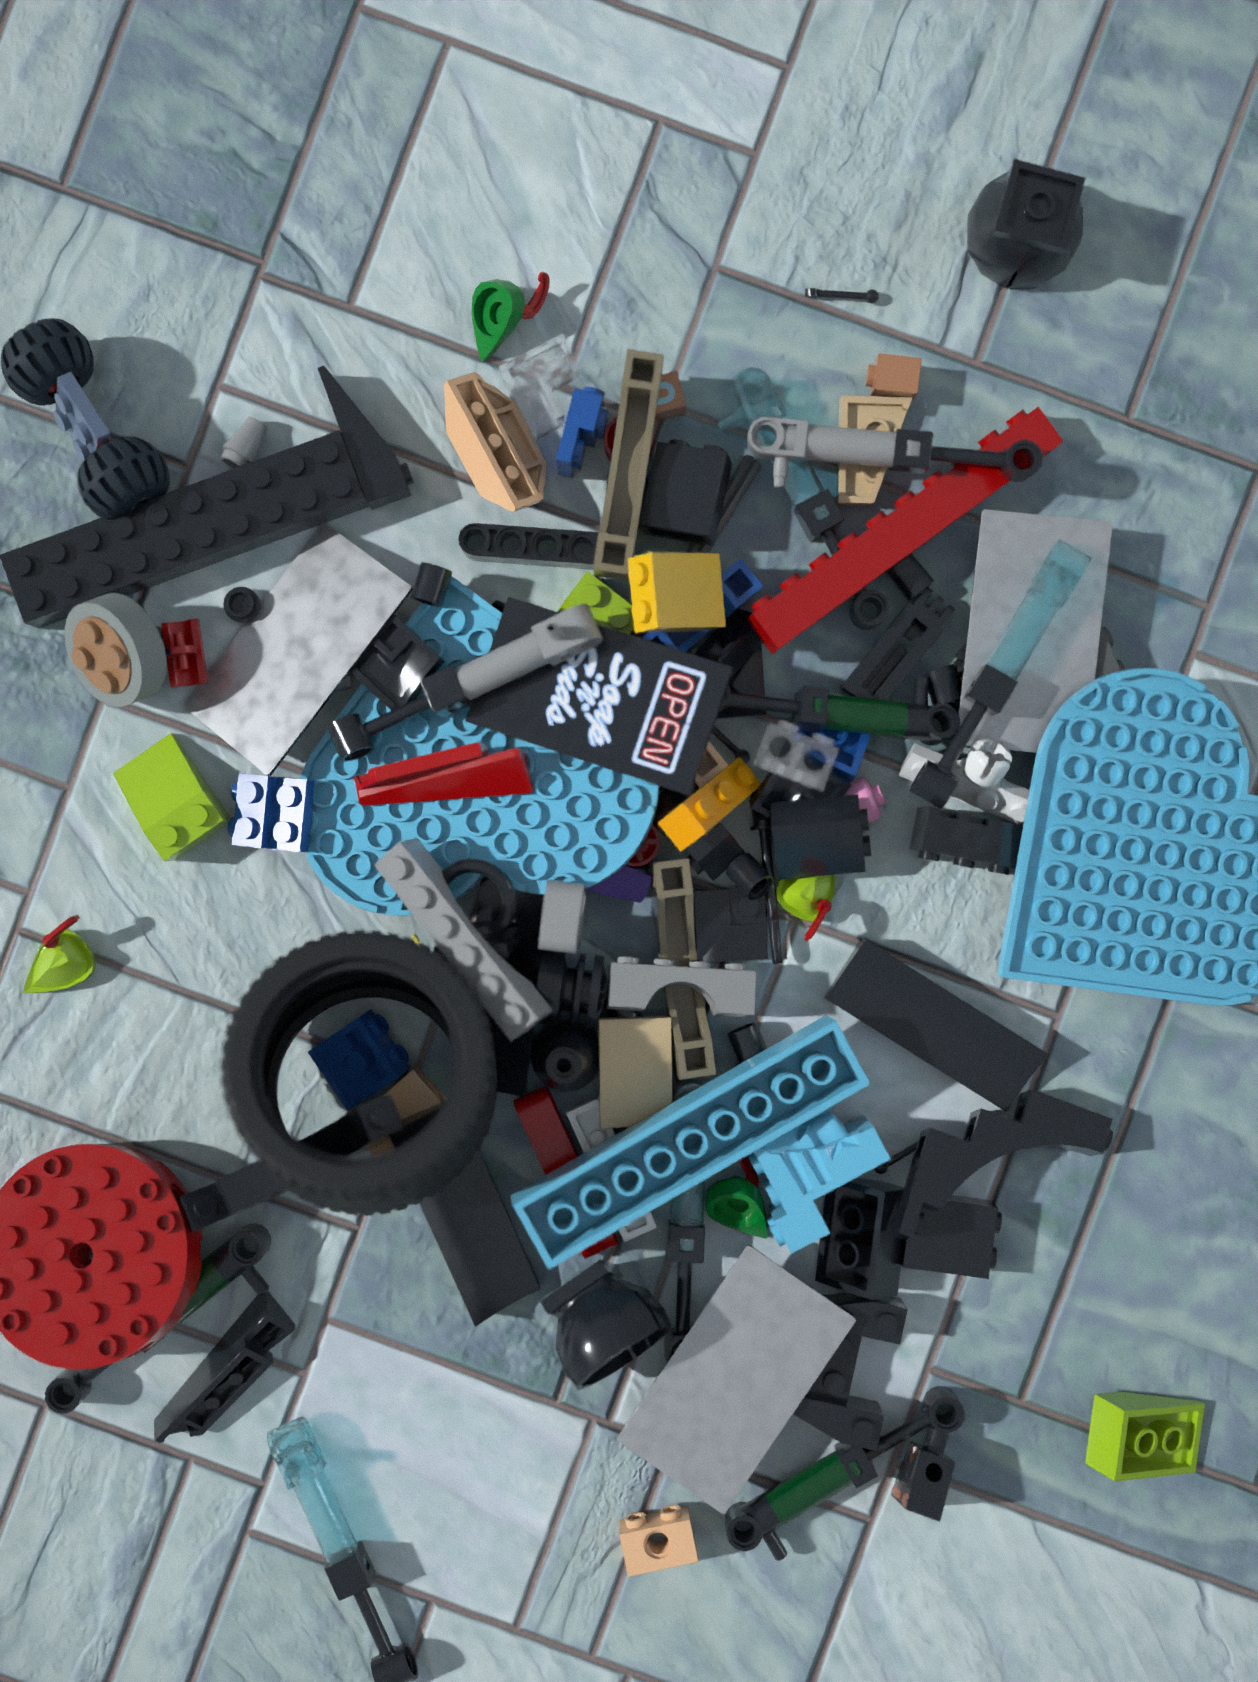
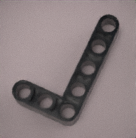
[458,470,635,570]

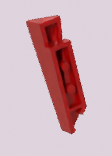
[354,742,533,806]

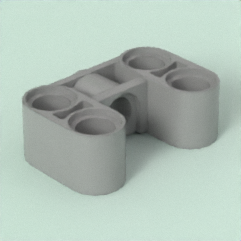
[539,879,588,954]

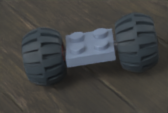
[1,318,170,521]

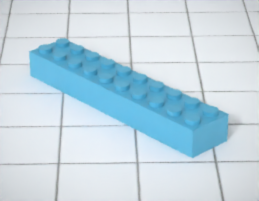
[510,1015,870,1269]

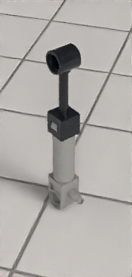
[747,417,1043,488]
[328,604,603,762]

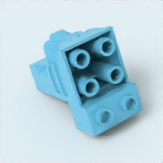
[748,1108,891,1254]

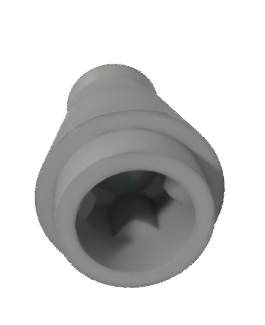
[220,416,267,469]

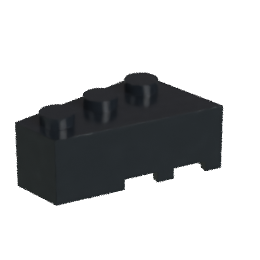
[909,806,1023,875]

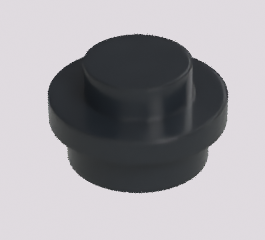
[224,587,260,623]

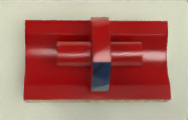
[161,618,208,688]

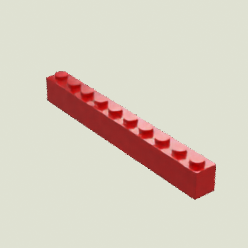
[747,406,1064,654]

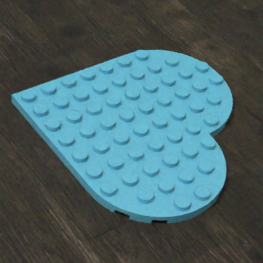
[300,576,659,916]
[997,668,1258,1006]

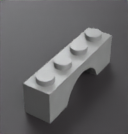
[606,957,756,1018]

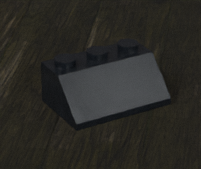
[815,1178,904,1300]

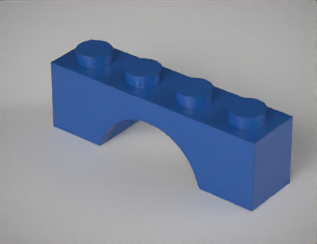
[642,558,764,652]

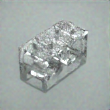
[753,720,839,793]

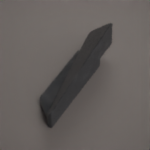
[154,1291,296,1443]

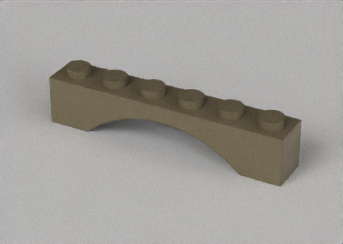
[593,349,664,581]
[647,858,716,1080]

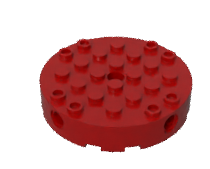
[0,1144,203,1370]

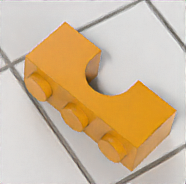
[658,757,761,851]

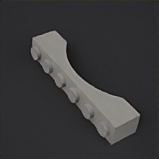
[374,838,553,1041]

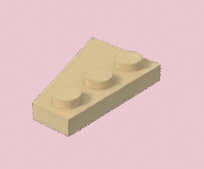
[837,395,913,506]

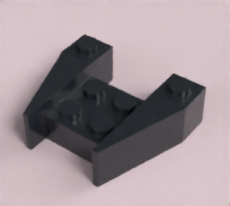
[793,1292,908,1451]

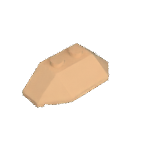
[444,372,547,512]

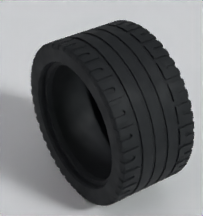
[220,930,497,1216]

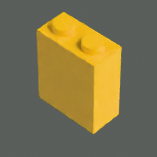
[628,552,726,633]

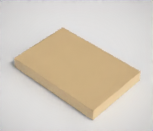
[598,1016,672,1128]

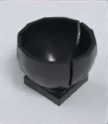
[967,159,1086,289]
[540,1259,671,1390]

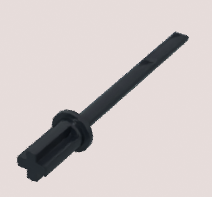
[750,789,783,964]

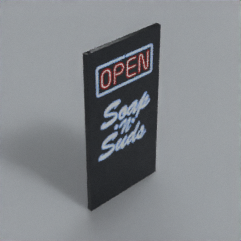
[466,597,733,796]

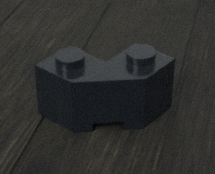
[652,788,746,881]

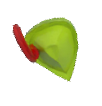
[776,875,835,942]
[23,915,96,993]

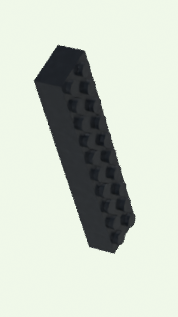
[0,430,370,628]

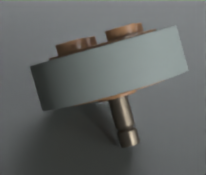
[64,593,167,707]

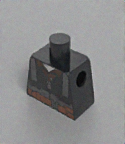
[891,1426,955,1522]

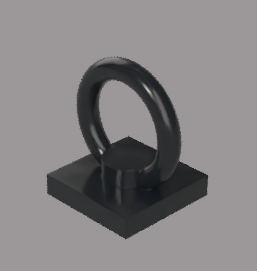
[433,858,522,962]

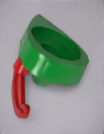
[471,272,550,362]
[705,1155,768,1239]

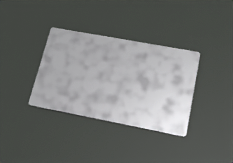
[956,509,1112,753]
[184,523,413,776]
[617,1245,856,1514]

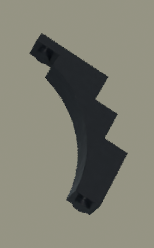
[890,1089,1113,1240]
[178,1093,405,1233]

